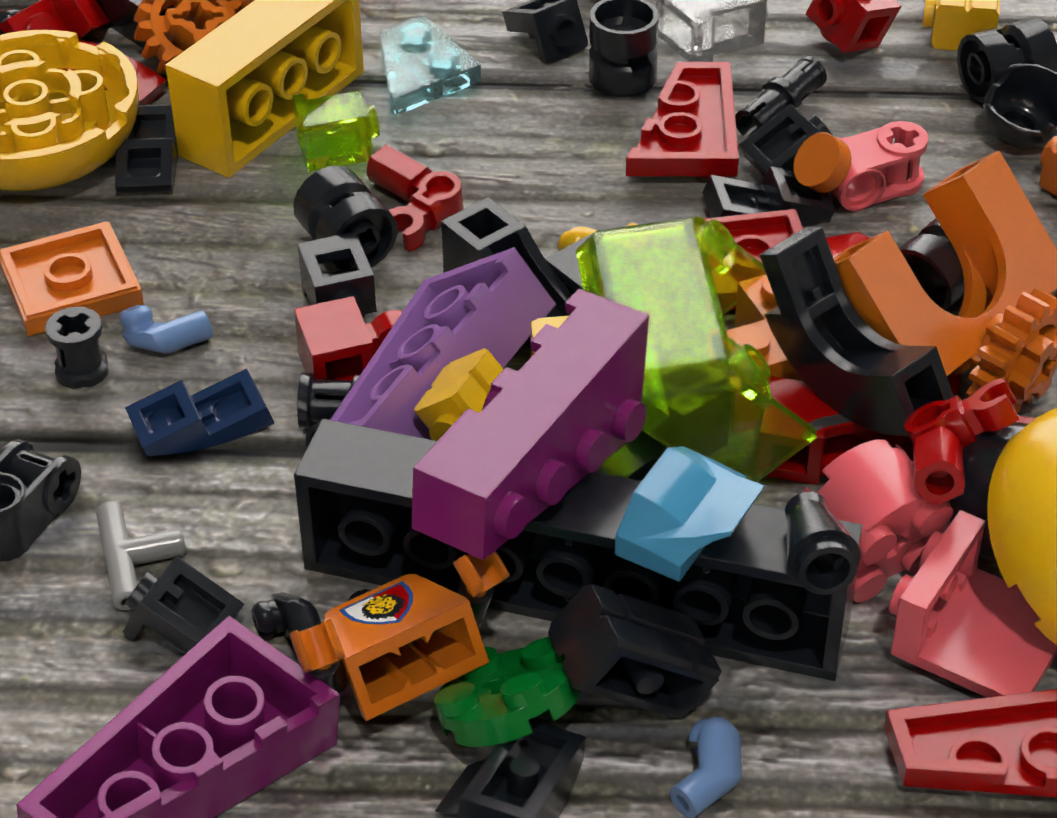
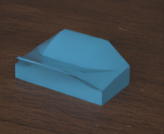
[615,446,766,582]

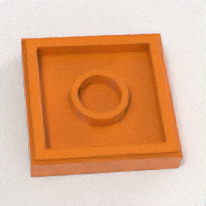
[0,221,144,337]

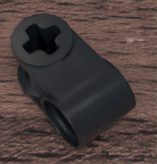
[0,439,81,562]

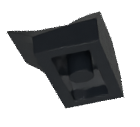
[435,719,586,818]

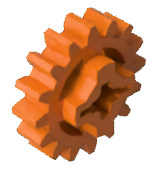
[134,0,242,74]
[966,287,1057,414]

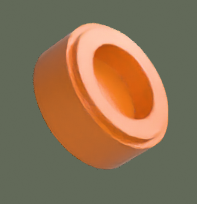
[794,132,852,193]

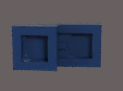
[125,368,274,456]

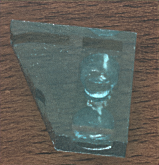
[380,16,481,116]

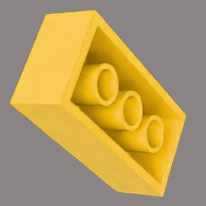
[165,0,364,178]

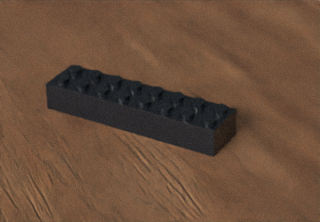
[294,419,863,681]

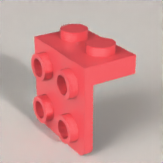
[889,510,1057,697]

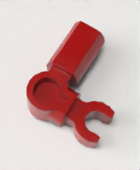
[367,144,464,252]
[904,378,1019,506]

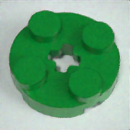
[433,637,581,747]

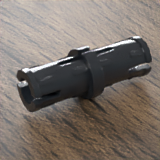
[735,56,827,137]

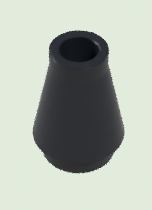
[785,492,860,595]

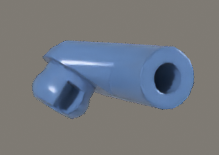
[119,305,213,354]
[670,717,742,818]

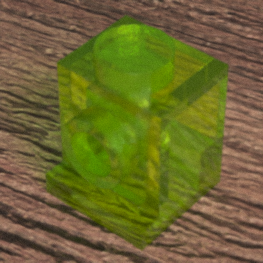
[293,91,380,172]

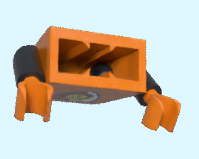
[289,550,510,721]

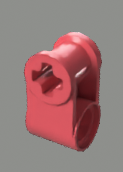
[831,121,929,212]

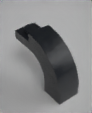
[759,227,954,437]

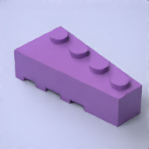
[330,247,556,440]

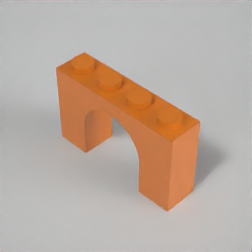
[834,150,1057,376]

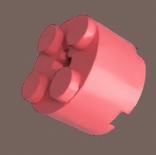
[803,439,953,603]

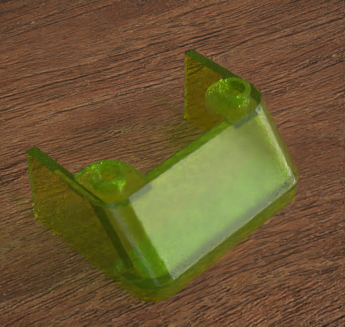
[576,216,817,482]

